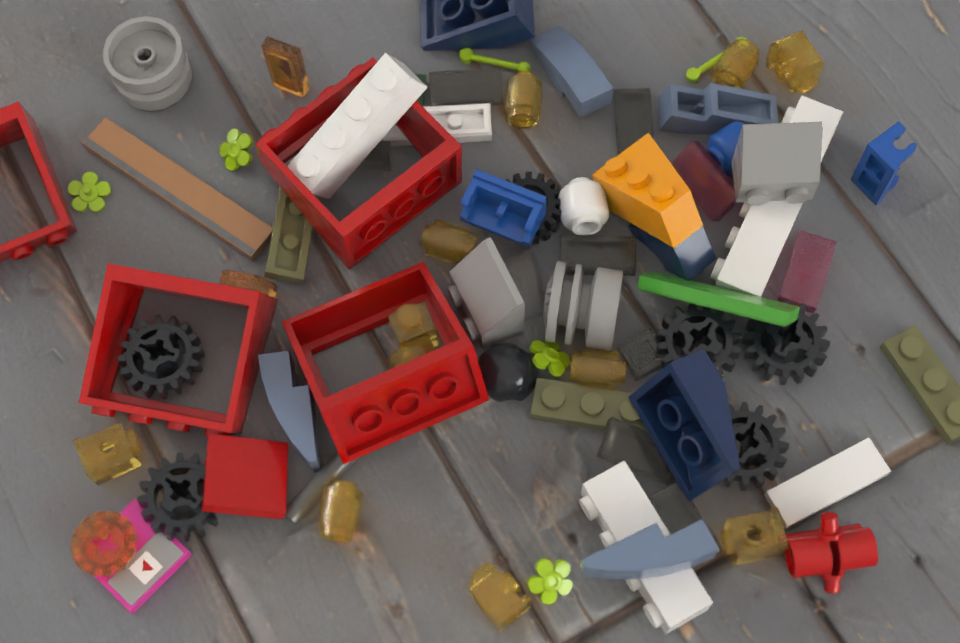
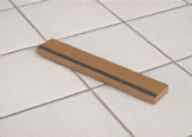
[82,117,272,262]

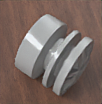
[542,261,623,351]

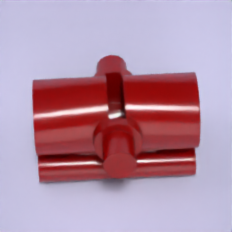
[778,512,878,594]

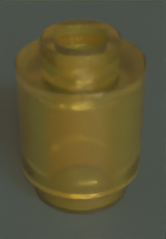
[711,39,760,89]
[505,72,543,129]
[420,219,479,264]
[569,347,627,390]
[317,480,364,543]

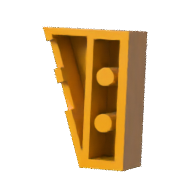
[592,133,703,248]

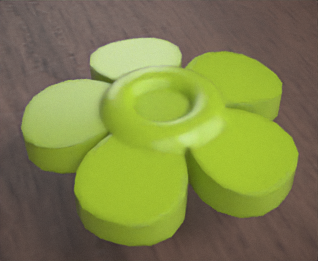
[220,129,254,171]
[68,172,111,213]
[529,340,571,376]
[527,558,573,604]

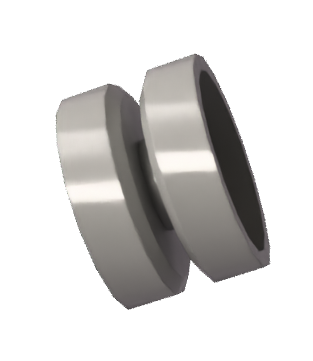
[102,16,193,111]

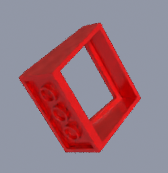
[255,58,462,270]
[0,101,77,262]
[281,262,489,465]
[78,263,278,436]

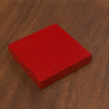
[202,433,288,520]

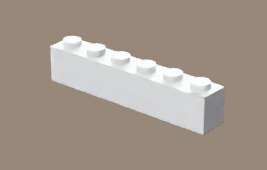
[710,95,843,297]

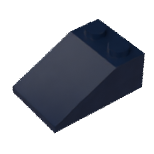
[421,0,535,51]
[628,349,740,502]

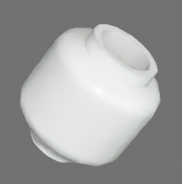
[558,177,609,236]

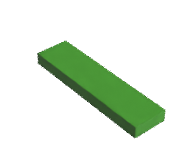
[637,271,800,327]

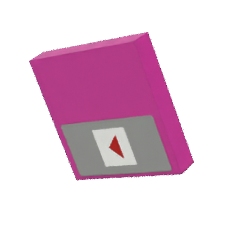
[75,498,193,614]

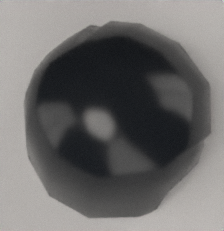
[478,343,538,402]

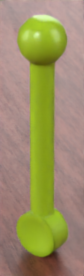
[686,37,748,83]
[459,48,531,75]

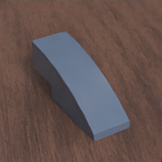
[528,26,614,118]
[658,83,778,134]
[258,350,321,473]
[579,519,719,579]

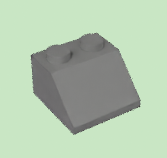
[731,121,823,205]
[446,237,525,350]

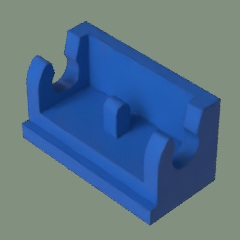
[851,121,917,205]
[460,169,546,248]

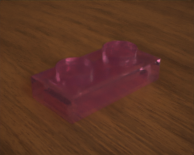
[671,141,737,221]
[777,230,837,314]

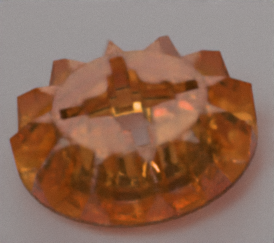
[71,511,139,577]

